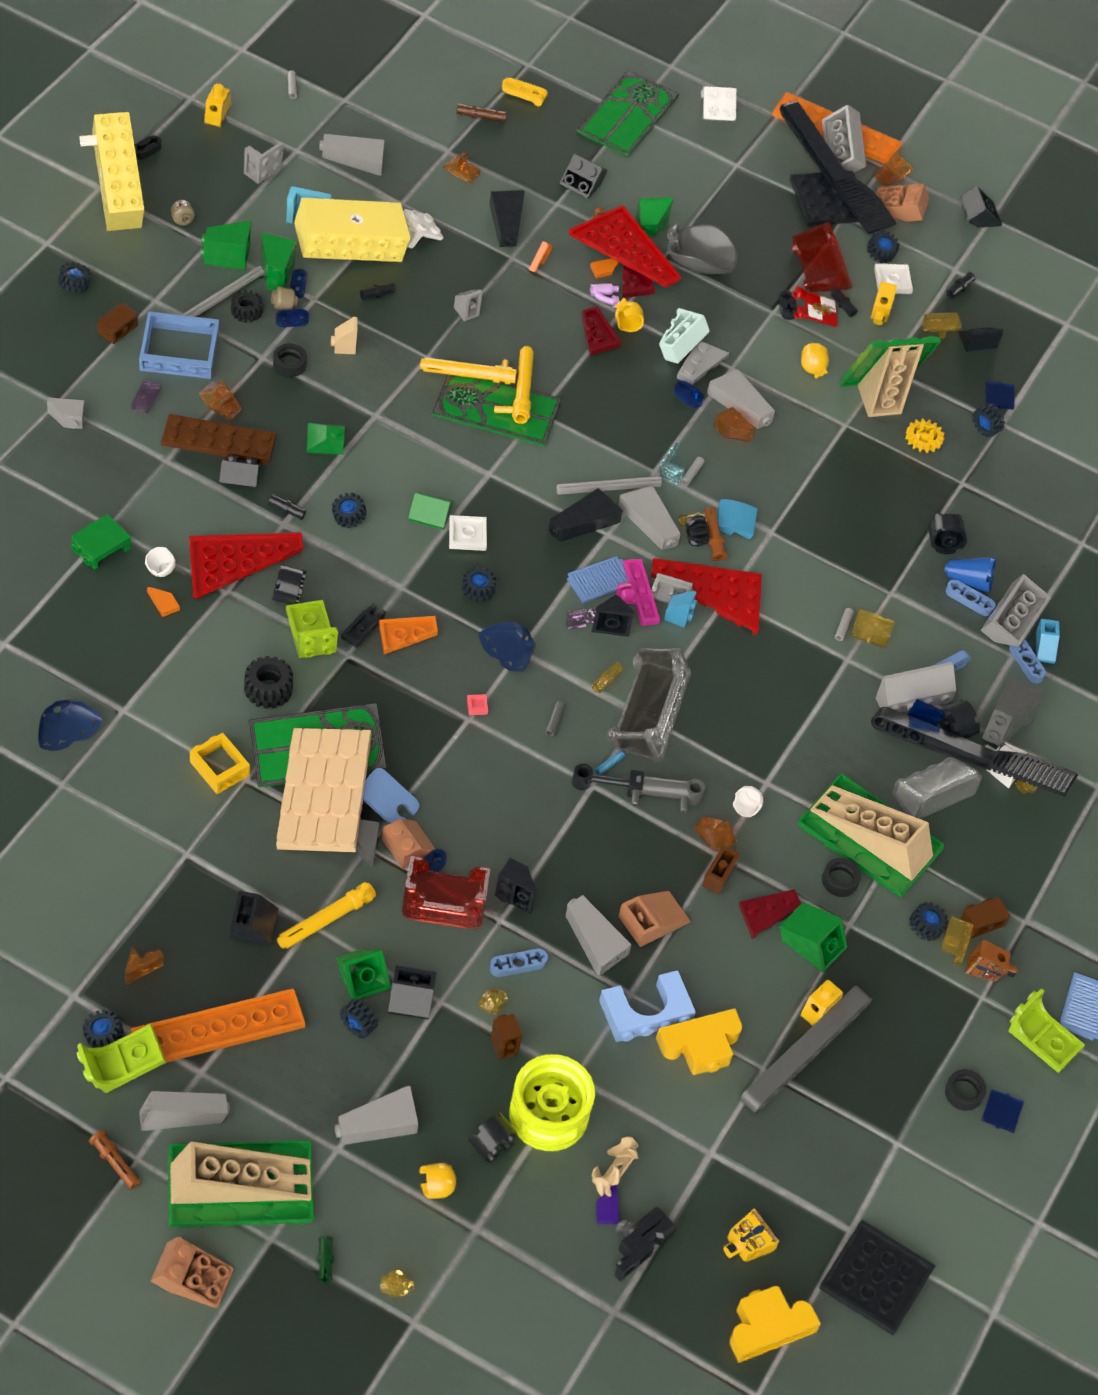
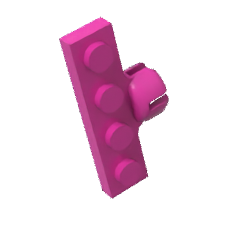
[616,559,660,626]

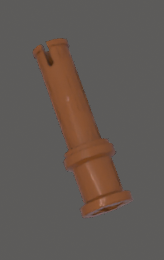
[704,506,728,561]
[89,1130,141,1190]

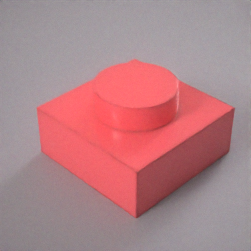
[466,694,488,715]

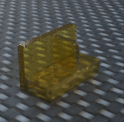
[921,312,962,339]
[850,609,895,648]
[941,917,974,966]

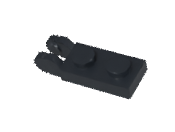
[341,604,387,648]

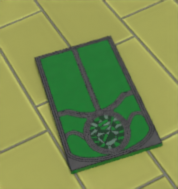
[577,70,679,157]
[432,375,562,447]
[249,702,388,788]

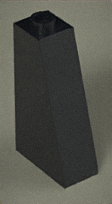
[489,190,525,247]
[548,488,623,542]

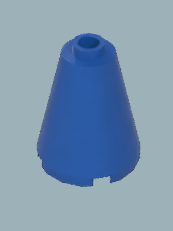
[944,557,996,593]

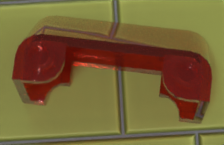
[791,222,853,292]
[402,856,490,929]

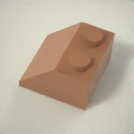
[382,819,437,869]

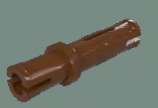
[456,104,507,122]

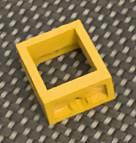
[190,732,250,794]

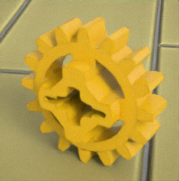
[905,419,944,453]

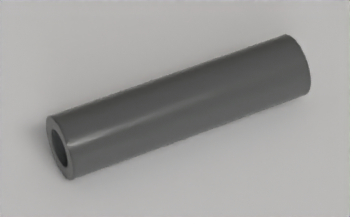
[545,701,565,737]

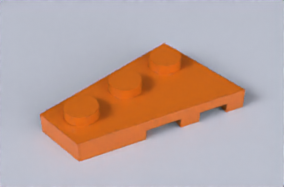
[379,616,438,655]

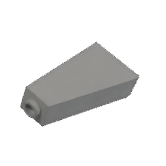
[319,134,384,175]
[707,369,775,429]
[618,486,681,550]
[566,895,631,976]
[334,1086,418,1145]
[139,1091,230,1131]

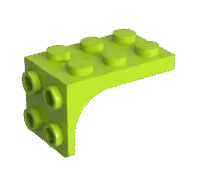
[286,600,338,658]
[1008,988,1085,1073]
[77,1024,167,1093]

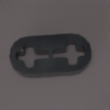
[134,135,161,159]
[778,291,797,320]

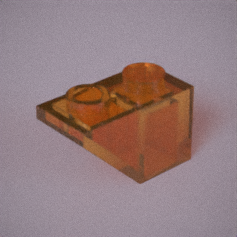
[874,152,914,186]
[199,380,243,420]
[714,407,755,442]
[693,816,737,851]

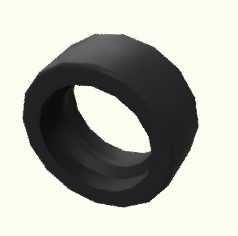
[273,343,307,377]
[822,858,861,897]
[945,1069,986,1111]

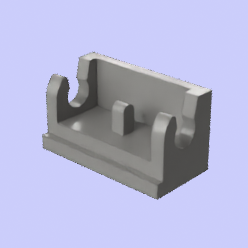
[652,573,693,604]

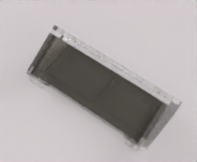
[607,648,692,761]

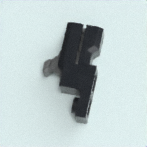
[614,1207,676,1282]

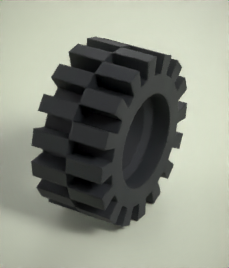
[231,290,263,323]

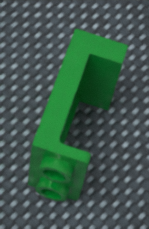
[71,514,131,570]

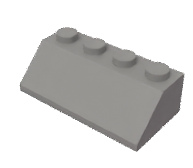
[822,105,866,173]
[981,574,1051,647]
[876,662,956,712]

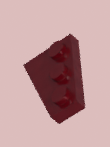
[622,265,655,298]
[582,306,621,356]
[738,889,801,939]

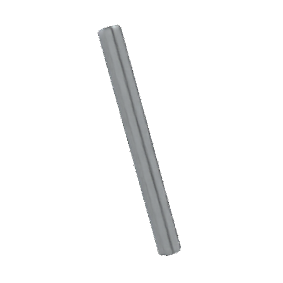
[182,266,264,317]
[556,476,662,495]

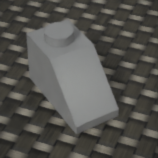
[454,290,482,321]
[47,397,85,429]

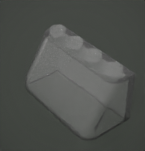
[892,757,982,819]

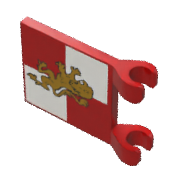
[792,286,838,327]

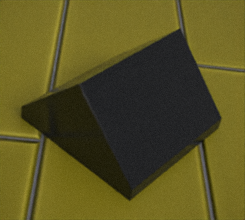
[958,327,1003,352]
[592,595,634,637]

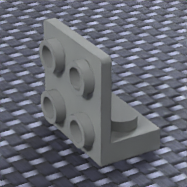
[244,142,283,184]

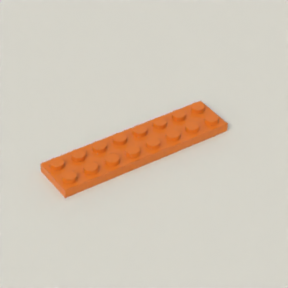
[772,92,903,166]
[130,988,305,1062]

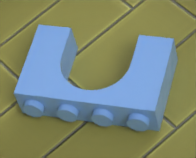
[599,970,695,1042]

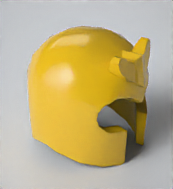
[615,298,644,332]
[801,343,829,379]
[419,1163,456,1199]

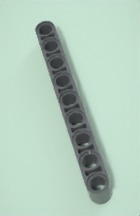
[740,985,872,1114]

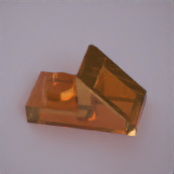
[443,152,480,183]
[125,947,164,985]

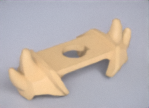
[592,1136,639,1197]

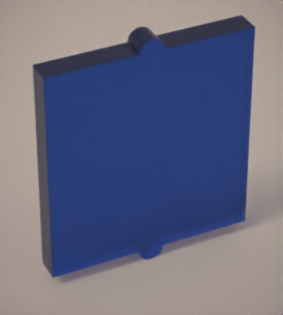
[986,381,1014,410]
[907,699,945,726]
[981,1089,1024,1133]

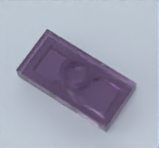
[131,380,161,414]

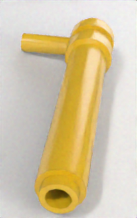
[495,346,534,424]
[420,357,516,385]
[277,882,376,949]

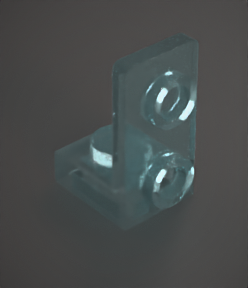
[659,442,685,485]

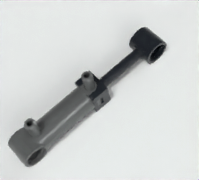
[572,764,706,813]

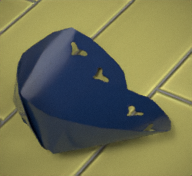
[479,621,536,671]
[38,700,103,751]

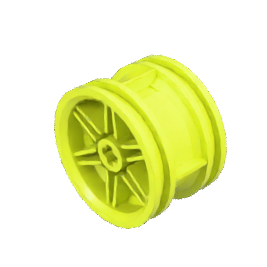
[509,1055,595,1151]

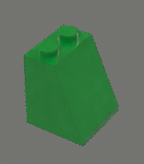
[201,221,251,270]
[261,232,296,291]
[779,902,848,972]

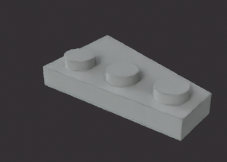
[677,341,730,385]

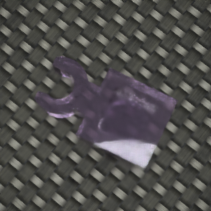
[566,608,596,630]

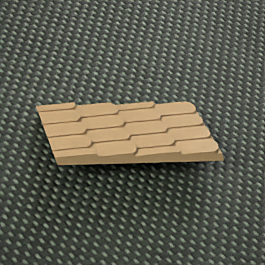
[276,728,372,852]

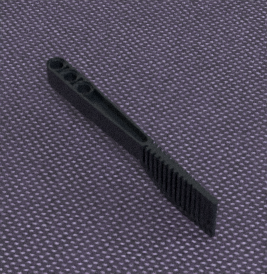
[780,101,896,234]
[871,707,1078,797]

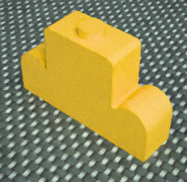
[656,1008,742,1075]
[730,1286,821,1363]

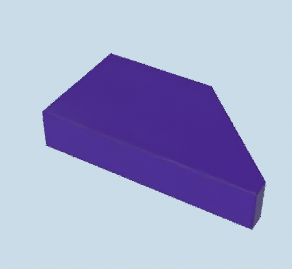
[596,1185,619,1224]

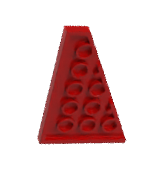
[568,205,681,288]
[189,532,303,599]
[651,558,762,635]

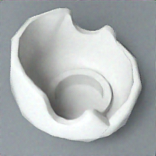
[145,547,175,577]
[733,786,763,818]

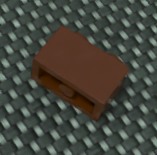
[97,303,138,345]
[702,845,740,895]
[961,897,1010,938]
[490,1014,523,1060]

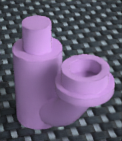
[590,283,619,308]

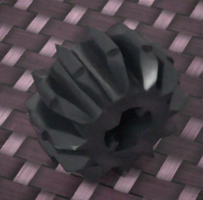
[685,515,709,547]

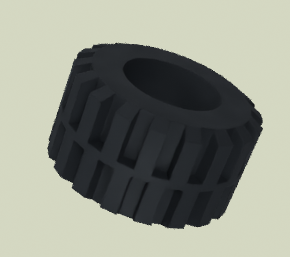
[244,656,293,709]

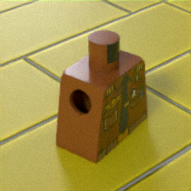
[965,939,1017,982]

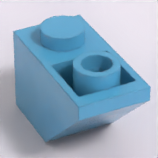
[664,591,698,628]
[1035,619,1060,664]

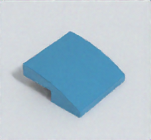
[717,499,758,540]

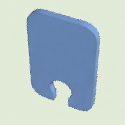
[363,768,419,824]

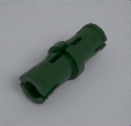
[317,1236,334,1283]

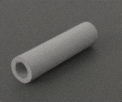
[288,70,297,99]
[680,457,705,486]
[835,608,854,641]

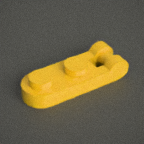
[502,78,548,106]

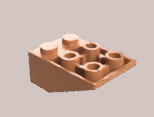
[876,184,929,222]
[618,891,691,947]
[151,1237,234,1308]

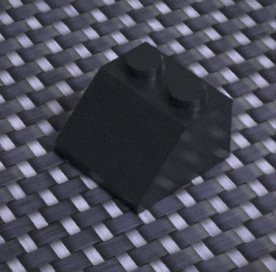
[961,186,1002,228]

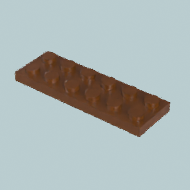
[161,414,276,465]

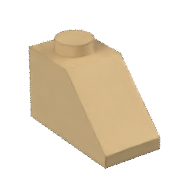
[331,317,357,354]

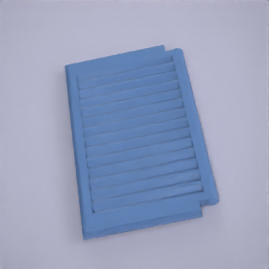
[567,556,628,604]
[1059,972,1098,1041]

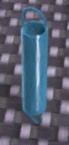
[593,749,628,776]

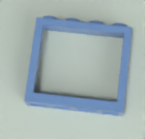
[139,311,219,379]

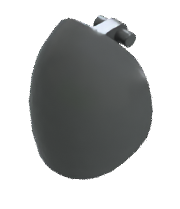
[667,224,738,275]

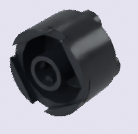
[928,513,967,554]
[272,564,307,605]
[939,699,980,739]
[468,1113,518,1164]

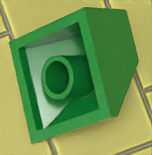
[636,197,673,236]
[307,423,345,455]
[336,949,391,1000]

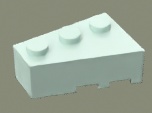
[659,308,710,363]

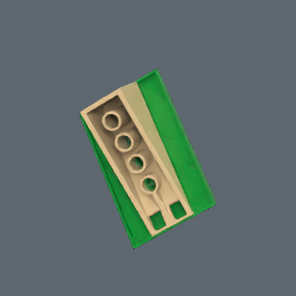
[839,336,941,417]
[798,773,944,898]
[168,1140,314,1228]

